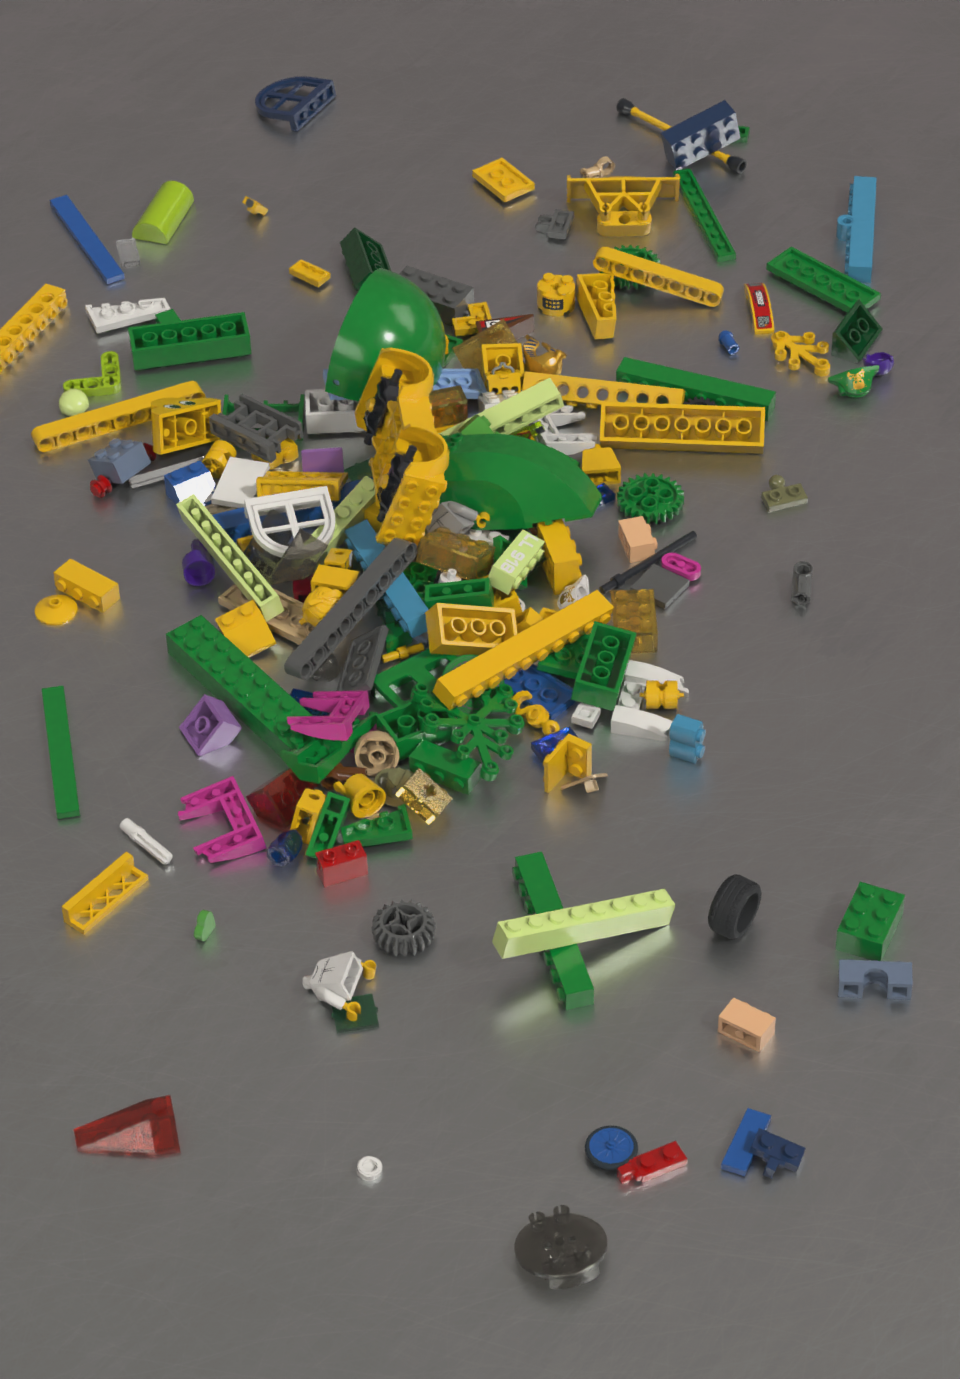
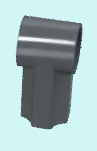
[791,561,813,605]

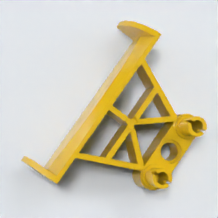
[567,174,680,237]

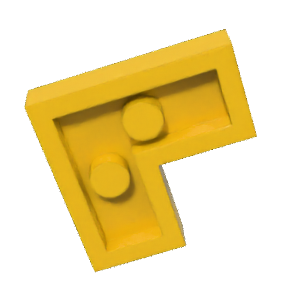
[452,302,492,336]

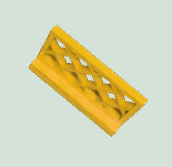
[256,471,348,501]

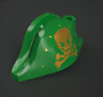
[828,365,879,399]

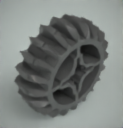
[372,899,436,957]

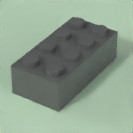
[399,266,474,326]

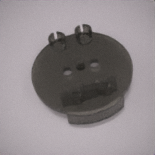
[514,1205,608,1289]

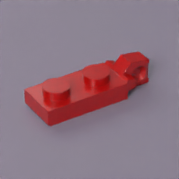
[617,1141,688,1184]

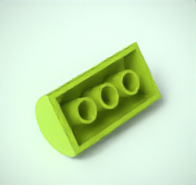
[132,181,194,244]

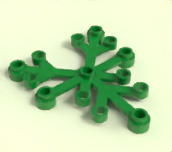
[410,683,525,781]

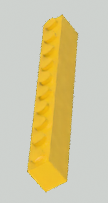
[433,590,614,710]

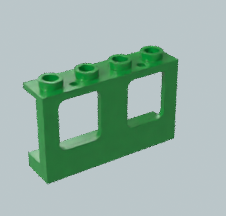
[370,649,457,708]

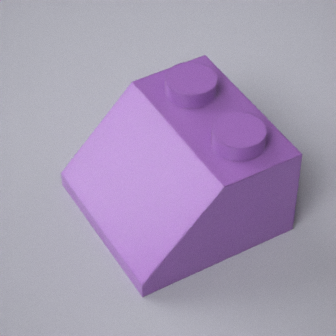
[179,694,242,756]

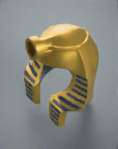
[523,334,567,375]

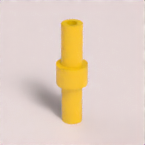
[381,643,424,664]

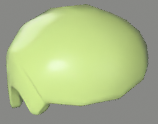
[59,389,89,416]

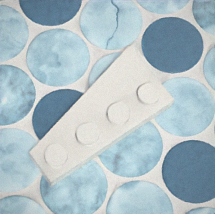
[85,298,171,333]

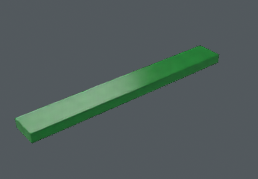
[672,168,736,262]
[42,686,80,819]

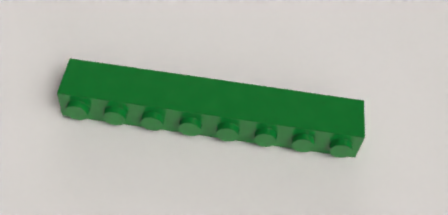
[616,357,776,421]
[512,851,594,1010]

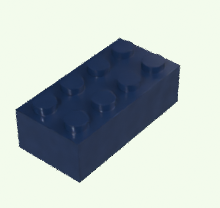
[661,100,740,171]

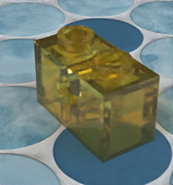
[395,768,453,825]

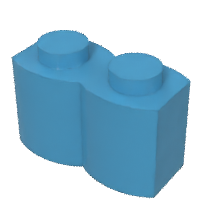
[669,714,706,764]

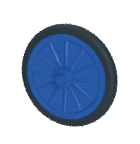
[585,1125,638,1170]

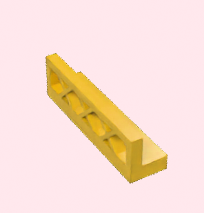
[61,852,149,935]

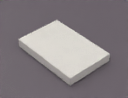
[211,457,270,508]

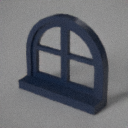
[255,76,336,132]

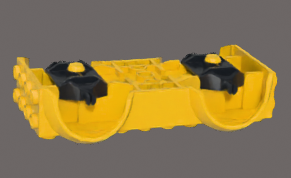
[354,347,450,546]

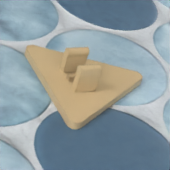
[561,773,608,793]

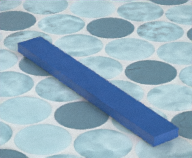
[50,195,125,284]

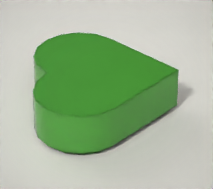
[194,909,216,942]

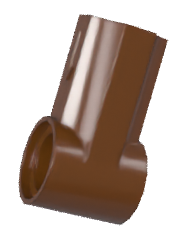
[321,762,367,790]

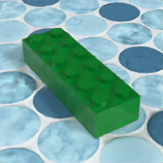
[128,312,252,370]

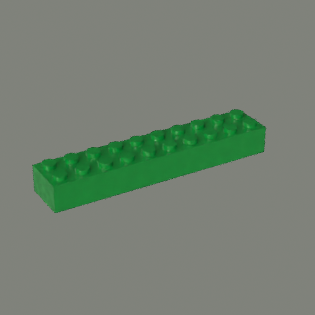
[166,615,313,756]

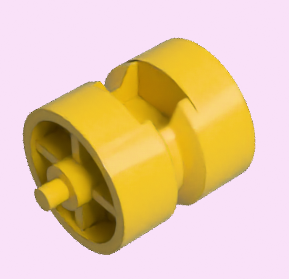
[202,440,237,479]
[639,680,684,709]

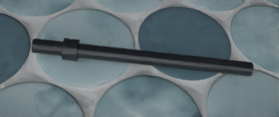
[599,531,697,594]

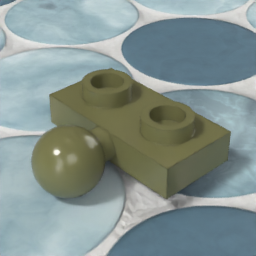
[761,475,808,512]

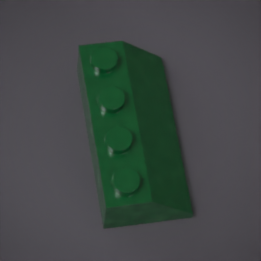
[340,227,391,291]

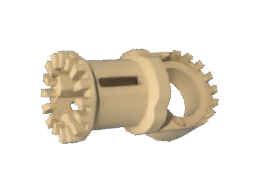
[580,156,615,178]

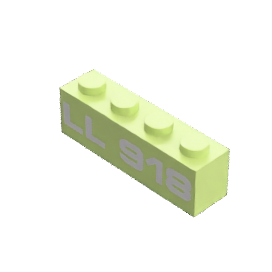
[488,530,545,594]

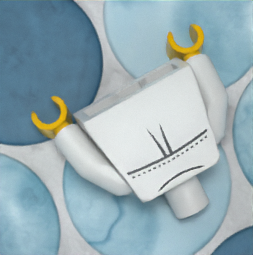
[303,951,376,1021]

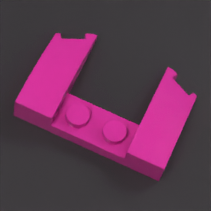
[287,690,370,741]
[178,776,267,863]

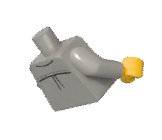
[425,501,490,553]

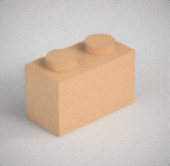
[618,516,657,563]
[718,997,776,1053]

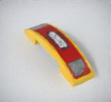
[744,283,774,335]

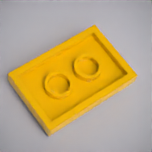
[472,158,535,202]

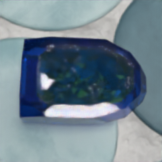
[267,829,302,867]

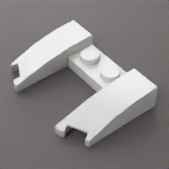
[525,405,598,455]
[611,660,689,742]

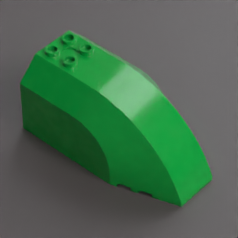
[425,433,602,532]

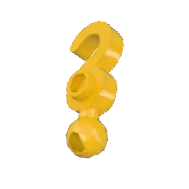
[512,690,560,737]

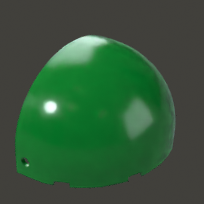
[325,268,446,401]

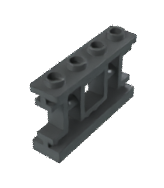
[209,394,303,463]

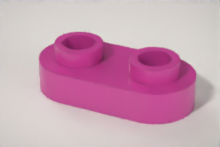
[661,553,701,581]

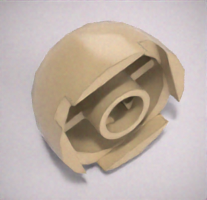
[354,730,400,777]

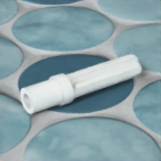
[120,818,173,864]

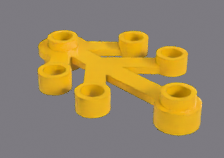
[771,331,830,377]

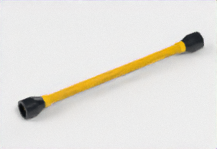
[616,98,747,174]

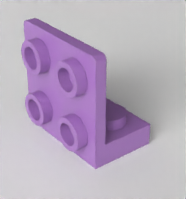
[301,447,344,473]

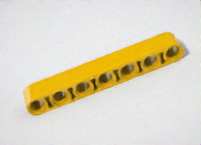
[593,246,724,307]

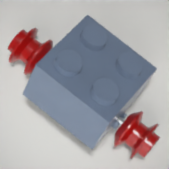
[88,438,156,498]

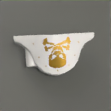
[557,575,589,610]

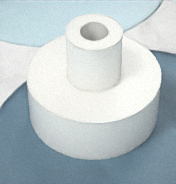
[438,569,461,583]

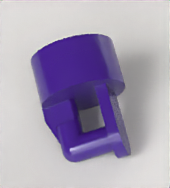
[182,539,215,586]

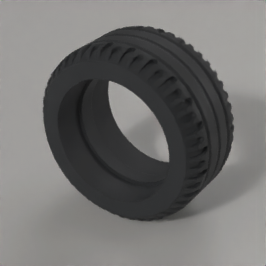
[708,874,761,940]

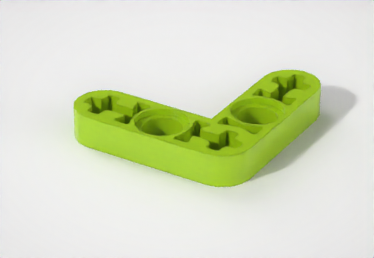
[63,351,121,397]

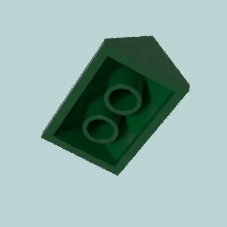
[831,300,883,363]

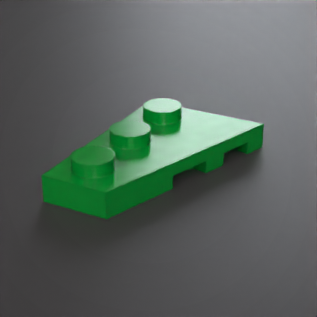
[341,804,413,847]

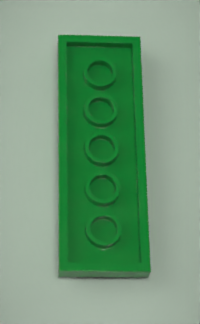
[766,246,881,313]

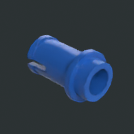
[718,330,740,355]

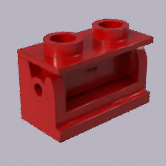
[315,840,368,888]

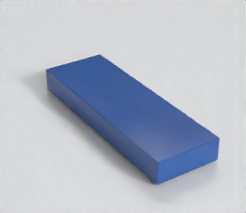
[721,1108,771,1177]

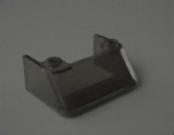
[243,509,328,585]

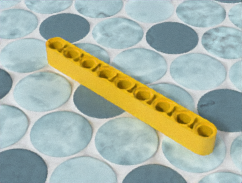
[31,381,206,452]

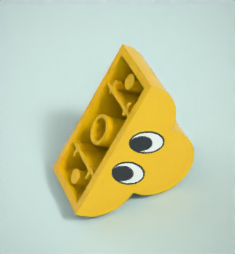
[151,398,221,455]

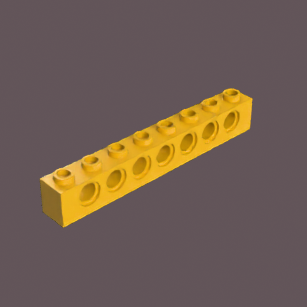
[0,284,68,374]
[522,371,685,409]

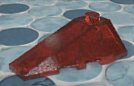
[246,767,319,829]
[74,1095,181,1157]

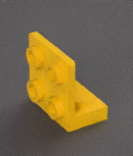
[543,733,592,793]

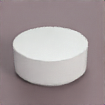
[357,1156,382,1181]

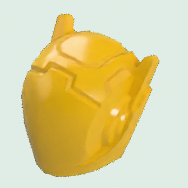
[299,586,344,627]

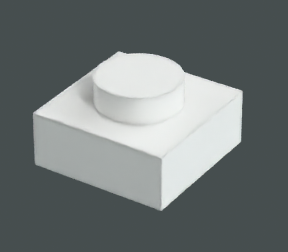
[572,702,601,729]

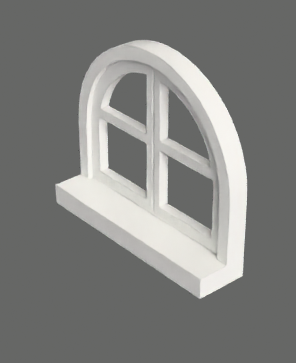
[244,486,335,559]

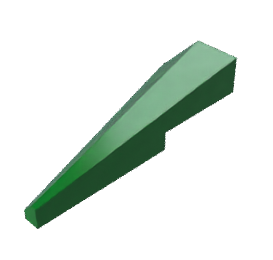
[279,711,378,784]

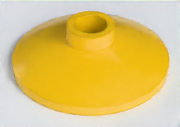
[35,595,78,625]

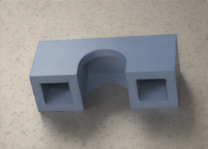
[838,959,913,1000]

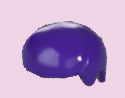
[863,352,894,376]

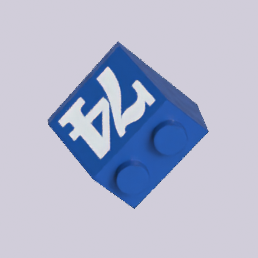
[164,460,216,506]

